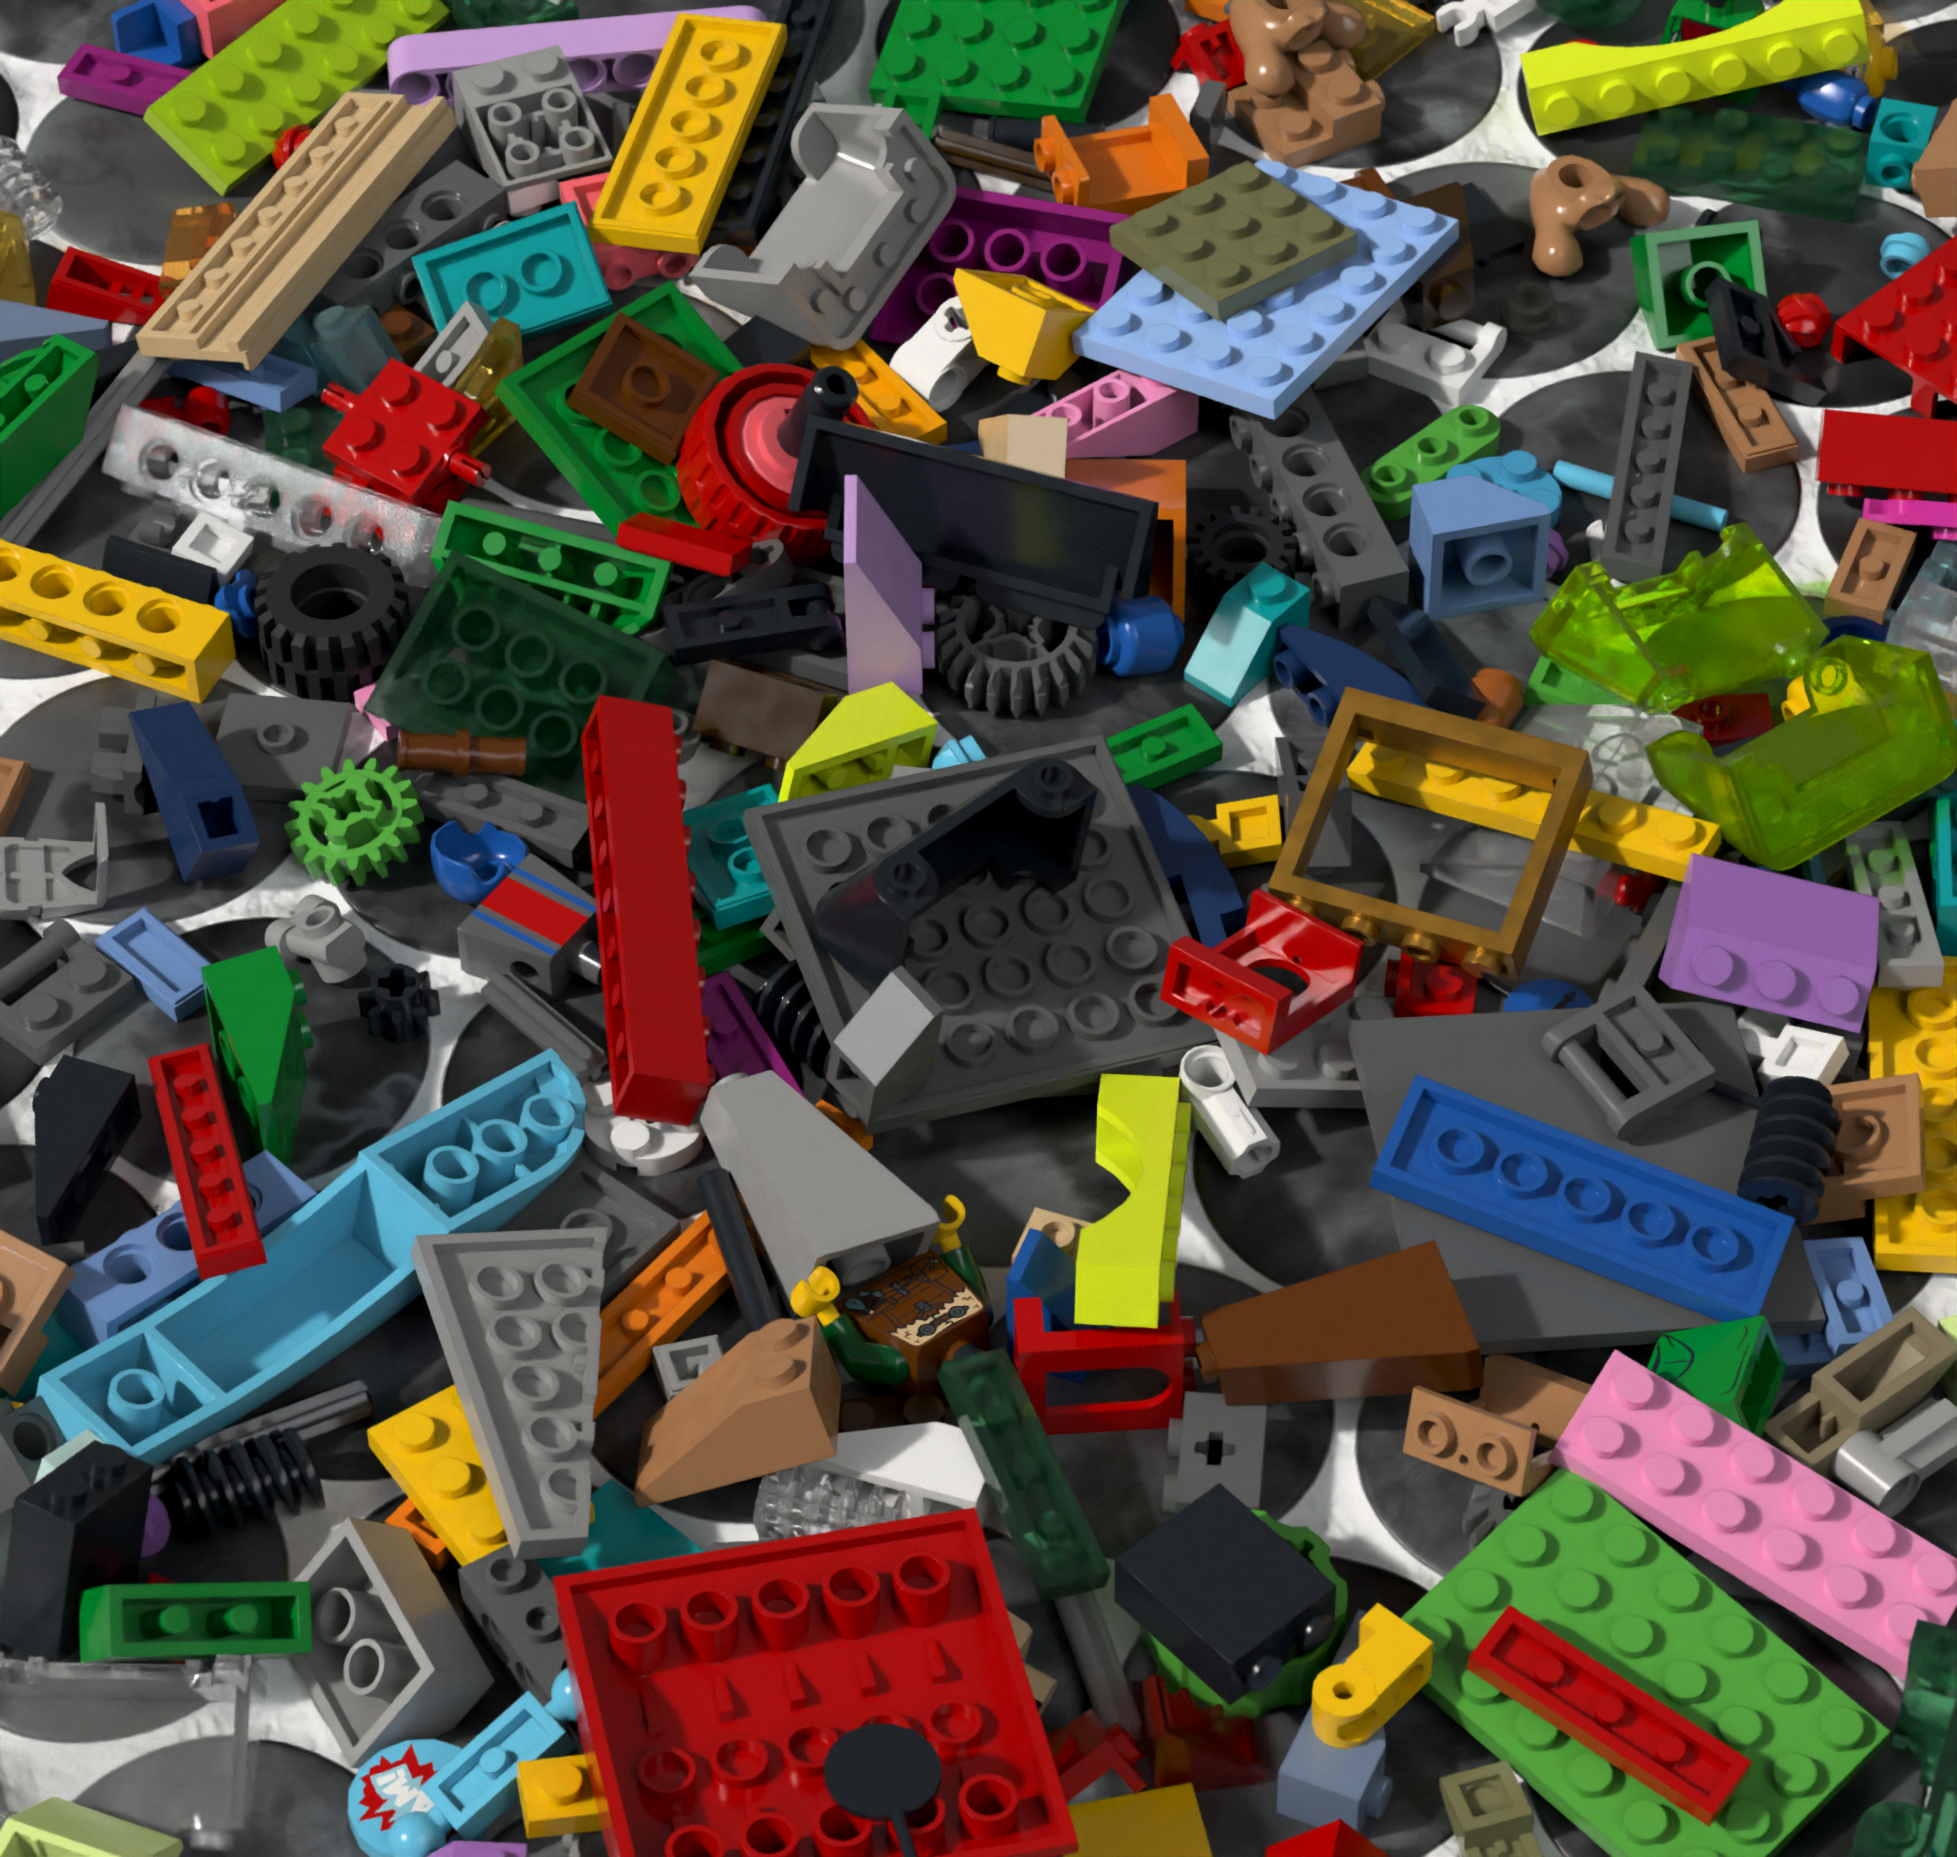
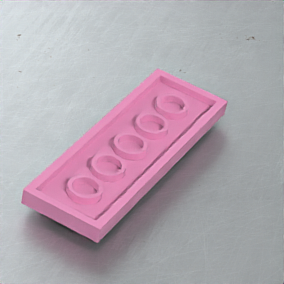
[1547,1349,1957,1685]

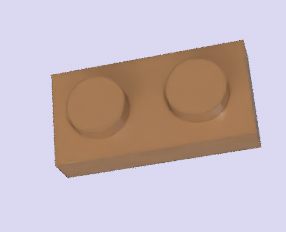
[1823,517,1918,629]

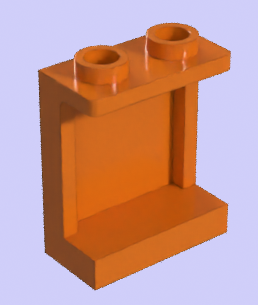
[1034,93,1209,216]

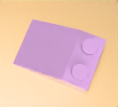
[844,475,935,695]

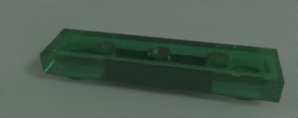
[937,1348,1111,1603]

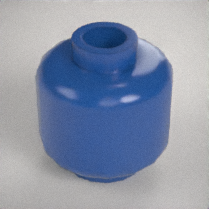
[1095,595,1184,678]

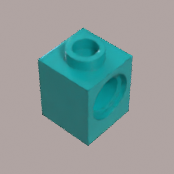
[1864,98,1938,193]

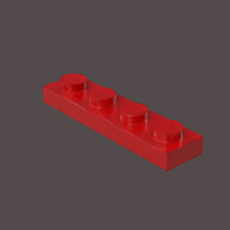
[1467,1604,1752,1827]

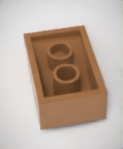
[634,1315,842,1508]

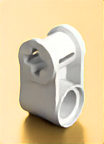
[889,296,991,412]

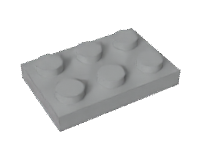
[1213,995,1395,1108]

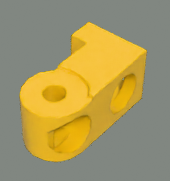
[1312,1603,1433,1749]

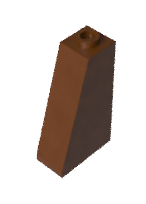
[1193,1240,1484,1406]

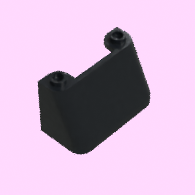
[813,758,1098,995]

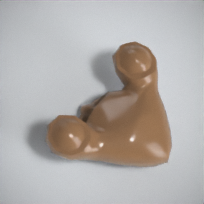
[1229,0,1367,96]
[1529,155,1672,277]

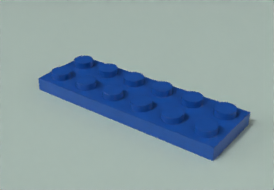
[1369,1074,1796,1322]

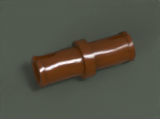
[397,729,526,779]

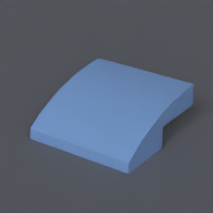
[1774,1236,1894,1382]

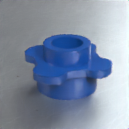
[214,569,258,639]

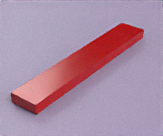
[147,1043,268,1280]

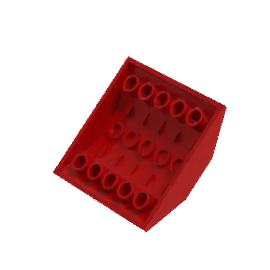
[553,1507,1079,1857]

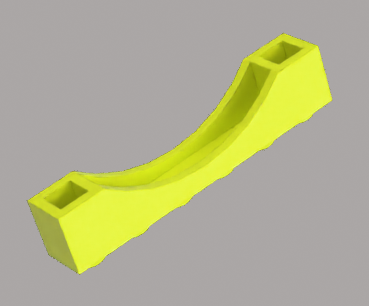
[1520,0,1871,136]
[1074,1073,1192,1328]

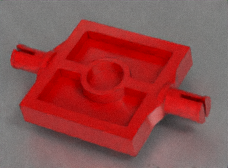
[321,358,492,508]

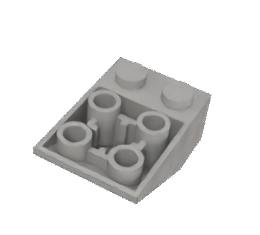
[452,45,613,193]

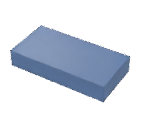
[94,907,212,1023]

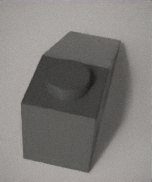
[1275,736,1352,875]

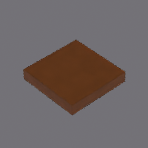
[565,311,722,467]

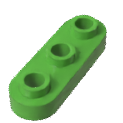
[1359,405,1500,520]

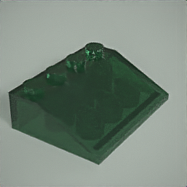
[363,549,678,805]

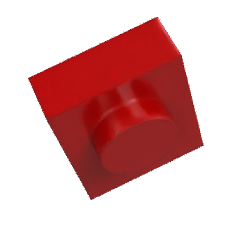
[1046,1708,1147,1803]

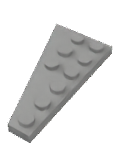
[410,1227,607,1560]

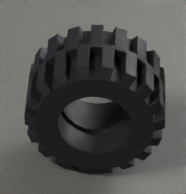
[254,542,414,702]

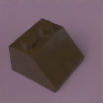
[691,659,849,772]

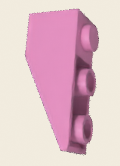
[1031,369,1199,458]

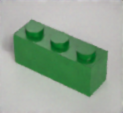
[79,1581,312,1663]

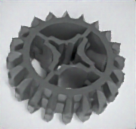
[934,583,1100,720]

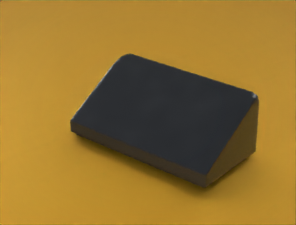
[101,535,220,607]

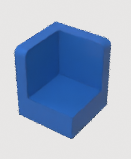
[111,0,202,68]

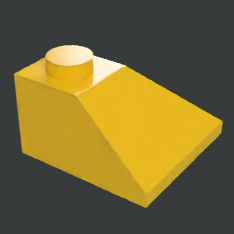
[953,268,1098,386]

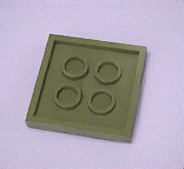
[1110,161,1358,322]

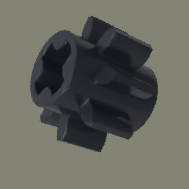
[358,963,441,1044]

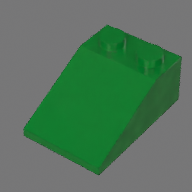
[200,945,313,1169]

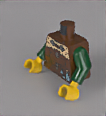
[791,1195,996,1397]

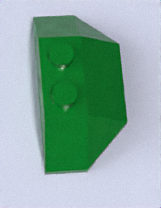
[0,333,100,520]
[430,500,674,669]

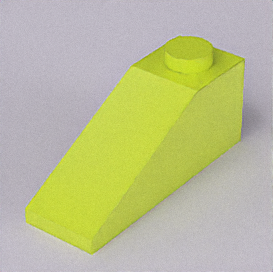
[778,682,938,802]

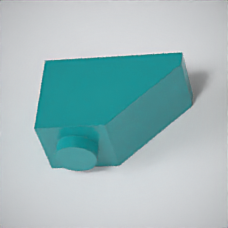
[1184,562,1310,708]

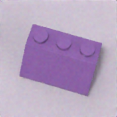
[1658,852,1880,1033]

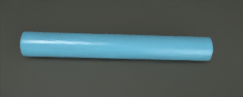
[1552,460,1729,533]

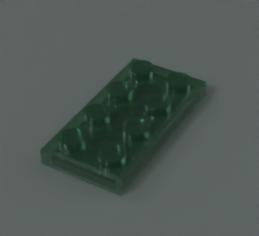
[1629,102,1871,224]

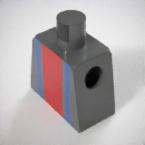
[457,853,603,1001]

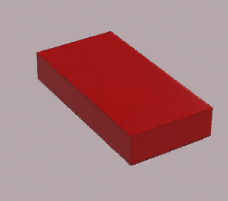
[616,512,753,577]

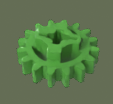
[285,758,424,887]

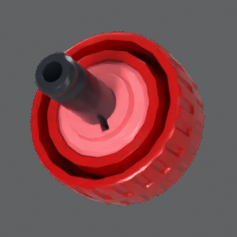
[676,363,875,567]

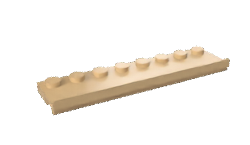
[136,92,456,371]

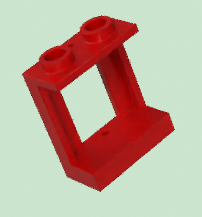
[1160,888,1365,1056]
[1013,1289,1196,1436]

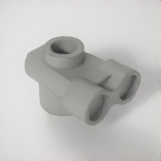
[265,894,367,983]

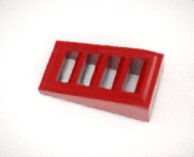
[46,246,178,325]

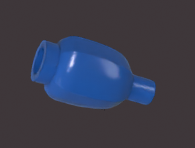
[1777,69,1878,131]

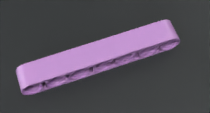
[387,5,767,106]

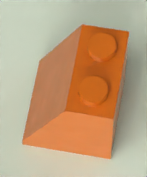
[1065,459,1186,623]

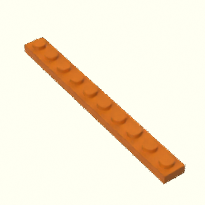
[385,1099,873,1571]

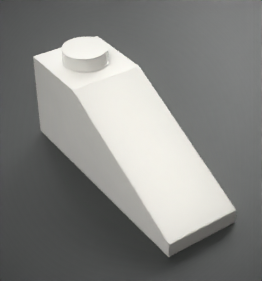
[780,1422,996,1530]

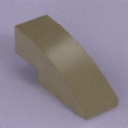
[1761,1306,1957,1481]

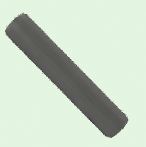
[481,970,608,1082]

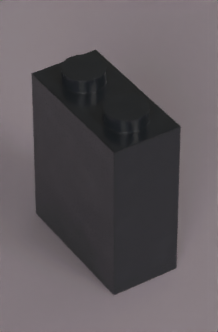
[0,1440,154,1667]
[1114,1483,1336,1706]

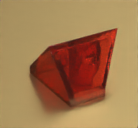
[1132,1674,1265,1793]

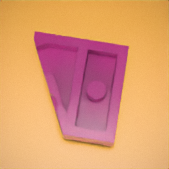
[1862,498,1957,542]

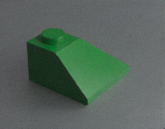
[1630,219,1767,350]

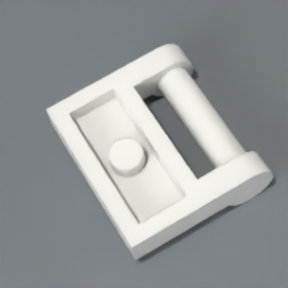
[1363,299,1507,407]

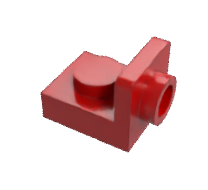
[1170,18,1247,97]
[1384,951,1478,1018]

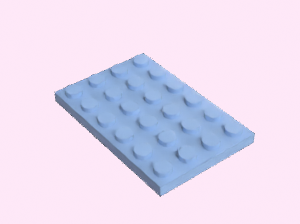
[1072,158,1459,420]

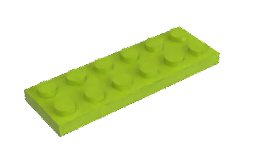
[143,0,450,197]

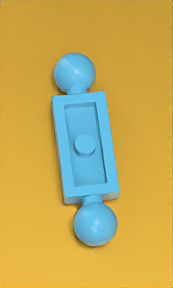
[388,1668,578,1857]

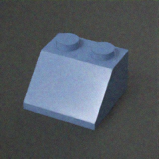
[1408,475,1551,621]

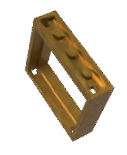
[1268,686,1594,981]

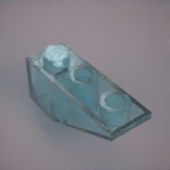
[269,305,403,397]

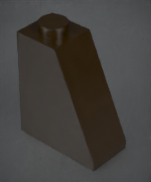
[1399,181,1475,332]

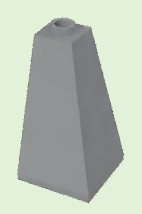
[700,1070,940,1321]

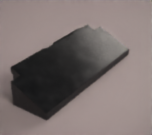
[787,413,1159,629]

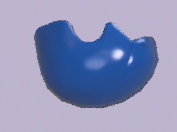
[430,820,529,905]

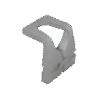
[0,802,109,920]

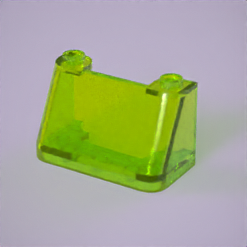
[1529,522,1830,715]
[1644,634,1957,871]

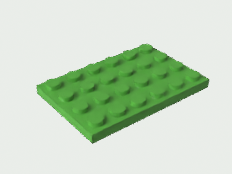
[1401,1467,1891,1857]

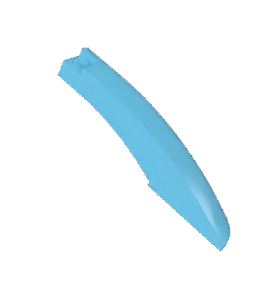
[36,1048,586,1468]

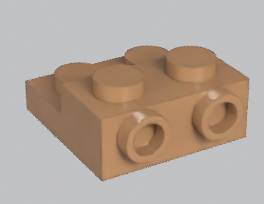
[1227,39,1385,169]
[1800,1073,1926,1226]
[0,1230,76,1398]

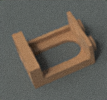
[1403,1354,1593,1497]

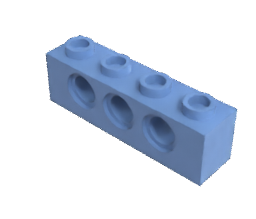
[57,1150,318,1350]

